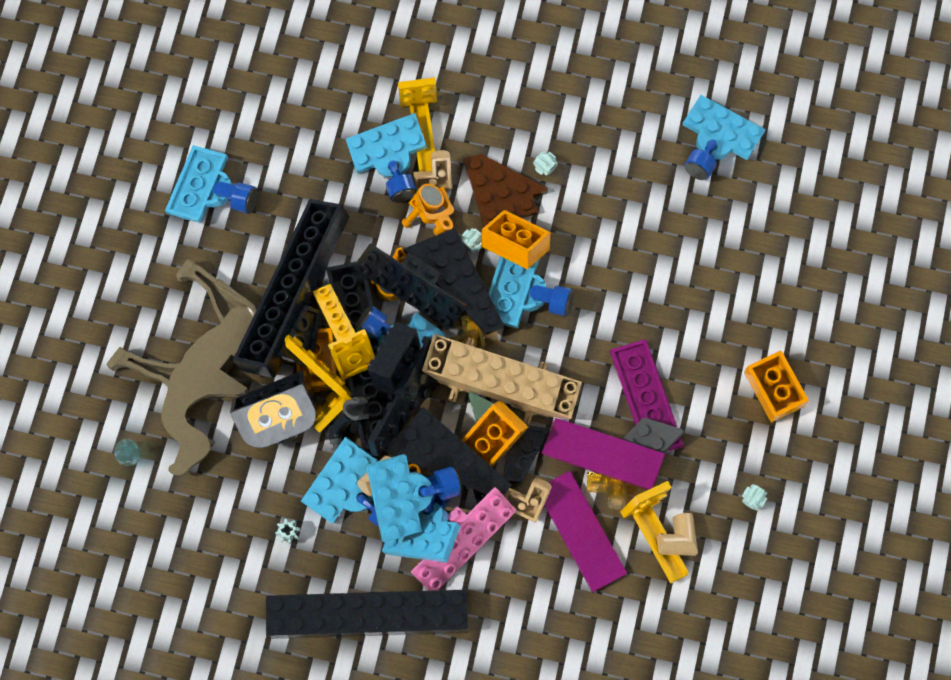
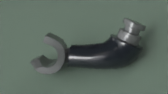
[325,396,369,451]

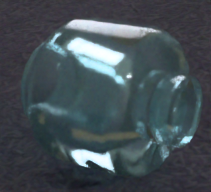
[114,439,141,467]

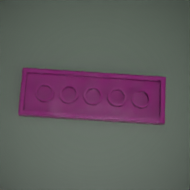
[609,339,684,453]
[542,418,666,490]
[544,471,627,593]

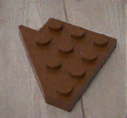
[463,154,548,227]

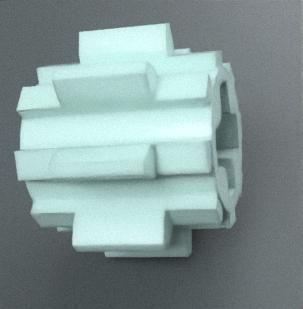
[533,151,558,176]
[461,228,482,253]
[742,484,767,510]
[275,519,301,544]

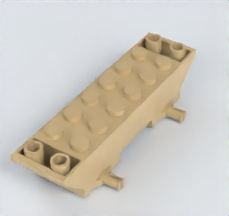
[422,334,582,425]

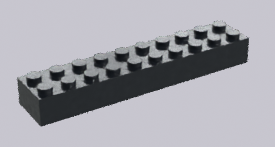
[233,199,349,379]
[326,261,399,454]
[266,589,468,639]

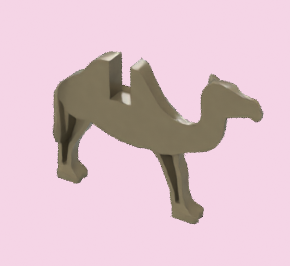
[107,258,261,476]

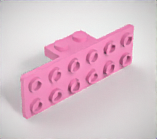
[411,487,516,591]

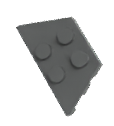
[622,417,685,486]

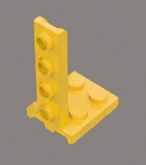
[398,77,437,172]
[313,284,375,380]
[285,335,352,433]
[620,481,689,583]

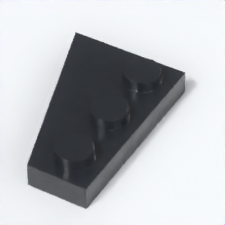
[276,305,322,367]
[503,425,550,484]

